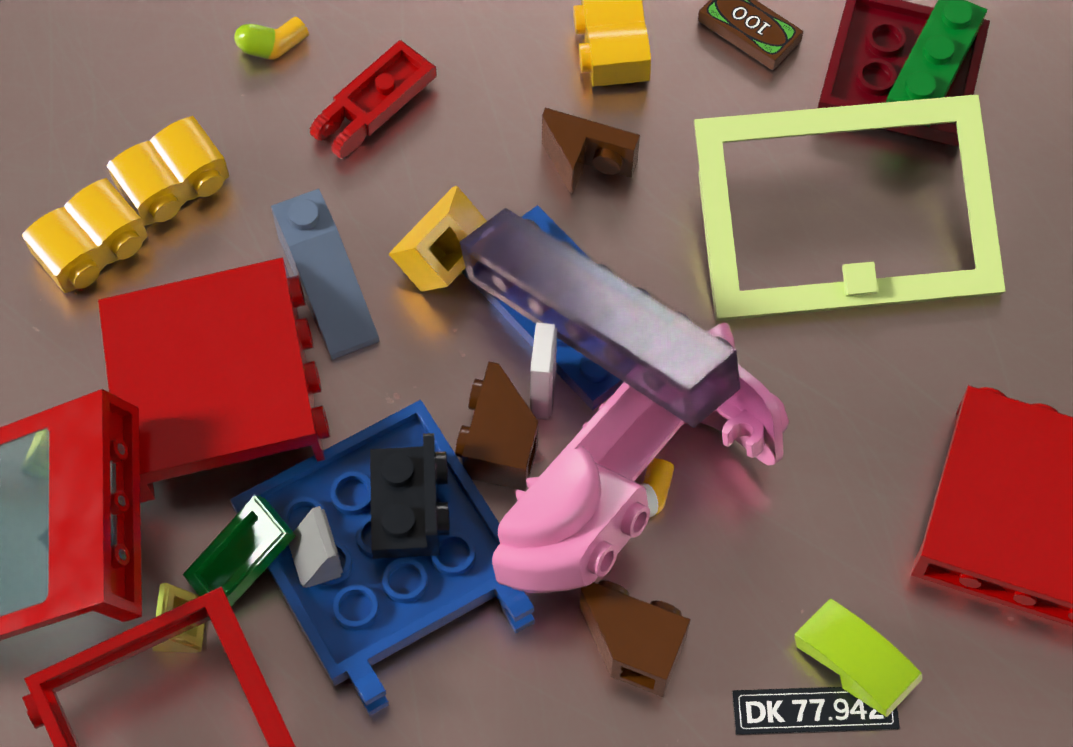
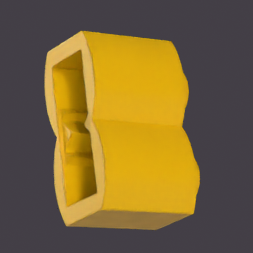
[573,0,651,87]
[107,116,230,226]
[22,178,148,293]

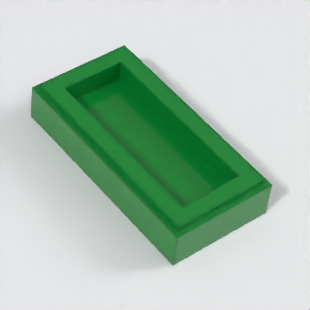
[182,495,296,606]

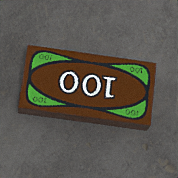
[698,0,804,71]

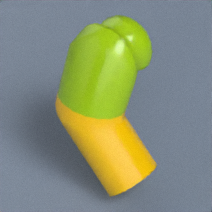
[234,16,309,60]

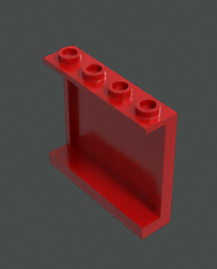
[98,257,331,503]
[911,385,1073,627]

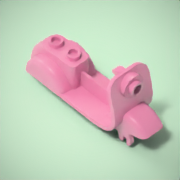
[492,322,789,593]

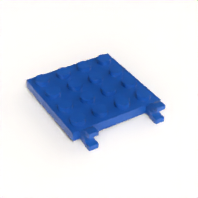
[230,400,535,716]

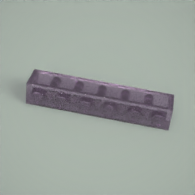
[460,208,740,428]

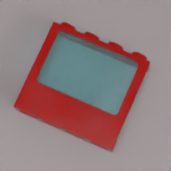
[0,389,142,641]

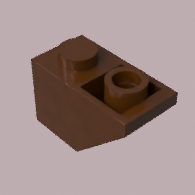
[455,361,539,491]
[579,580,691,697]

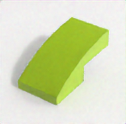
[794,598,923,717]

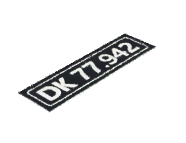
[732,687,900,735]

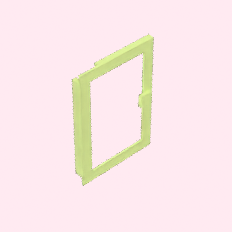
[694,94,1006,321]

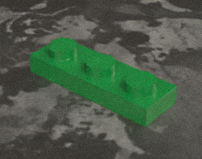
[886,0,988,128]

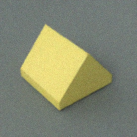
[153,582,205,653]

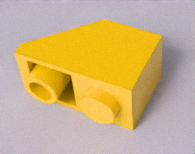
[389,186,489,291]

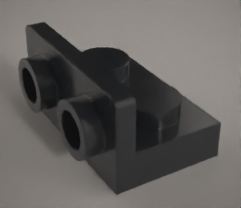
[370,433,450,559]

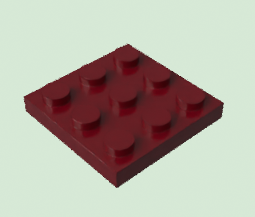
[818,0,990,147]

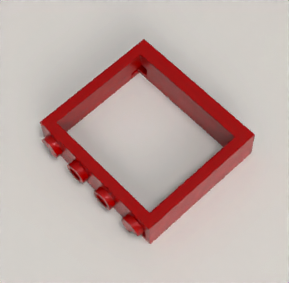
[22,586,296,747]

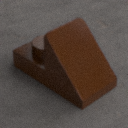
[542,107,640,194]

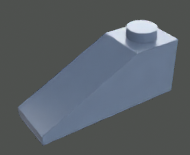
[271,189,380,360]

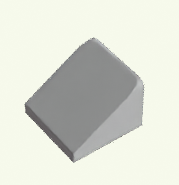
[289,506,343,588]

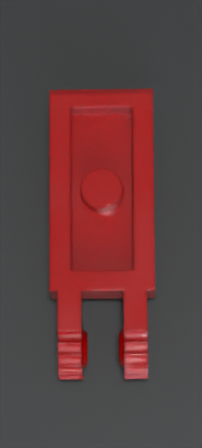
[309,40,437,159]

